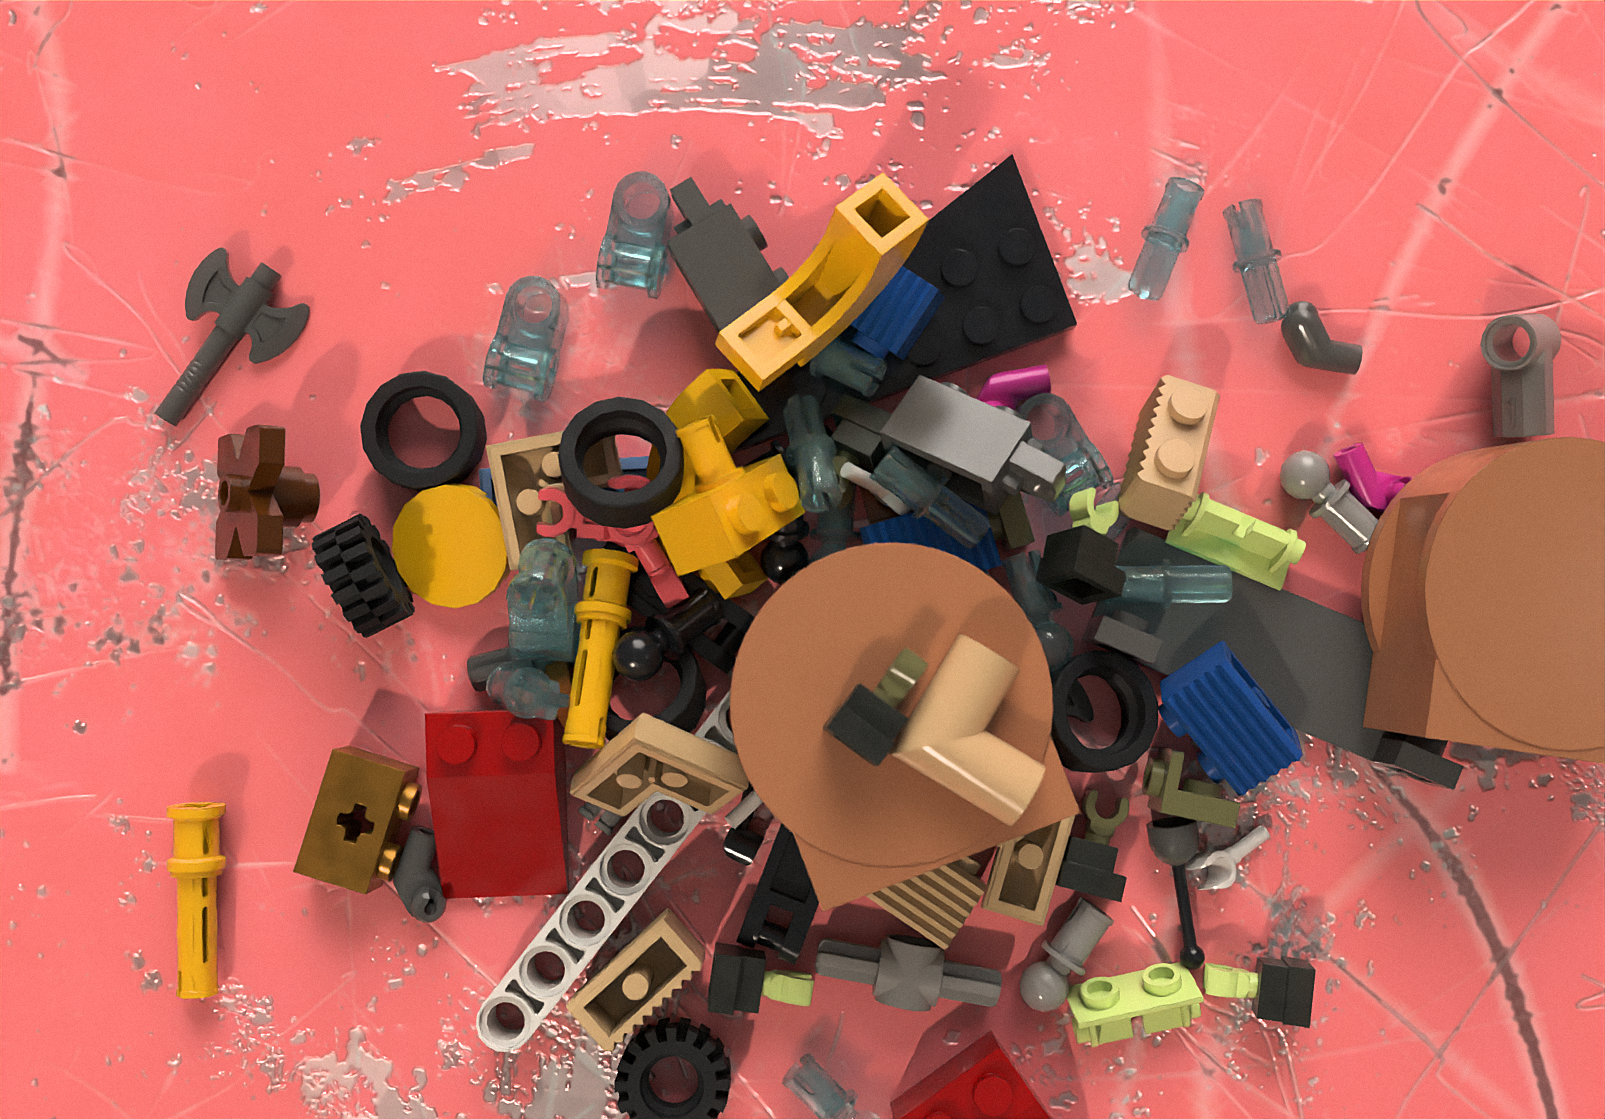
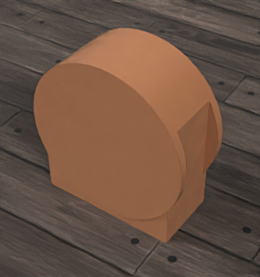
[1361,437,1605,764]
[730,543,1080,912]

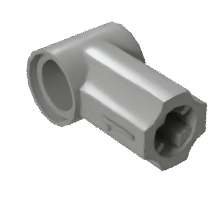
[1481,313,1561,438]

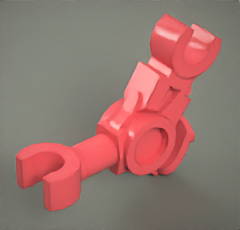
[536,474,689,609]

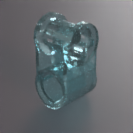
[596,171,674,299]
[483,276,570,403]
[1015,393,1114,517]
[506,538,581,662]

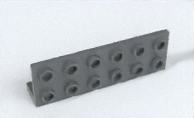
[1082,527,1464,790]

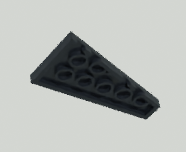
[732,154,1077,454]

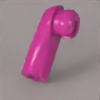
[976,364,1051,410]
[1333,443,1413,513]

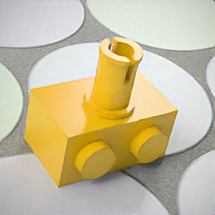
[651,414,806,576]

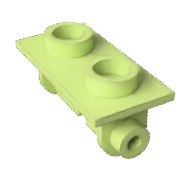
[1164,492,1306,591]
[1067,962,1204,1048]

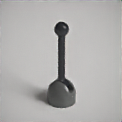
[1146,816,1205,970]

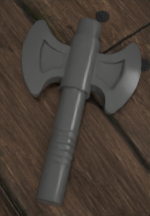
[154,247,310,426]

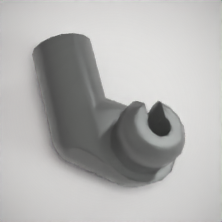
[1281,301,1363,375]
[393,826,446,923]

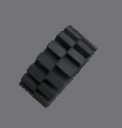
[312,514,415,638]
[614,1017,731,1119]

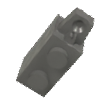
[666,177,789,333]
[880,374,1067,515]

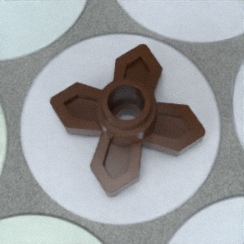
[215,425,320,561]

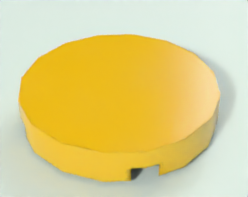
[392,483,511,609]

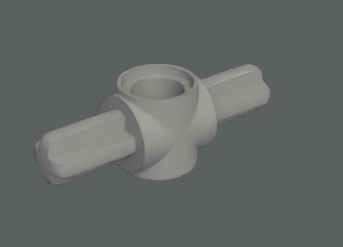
[815,934,1002,1011]

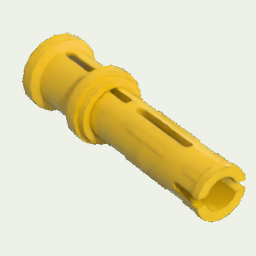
[562,549,639,749]
[166,802,226,999]

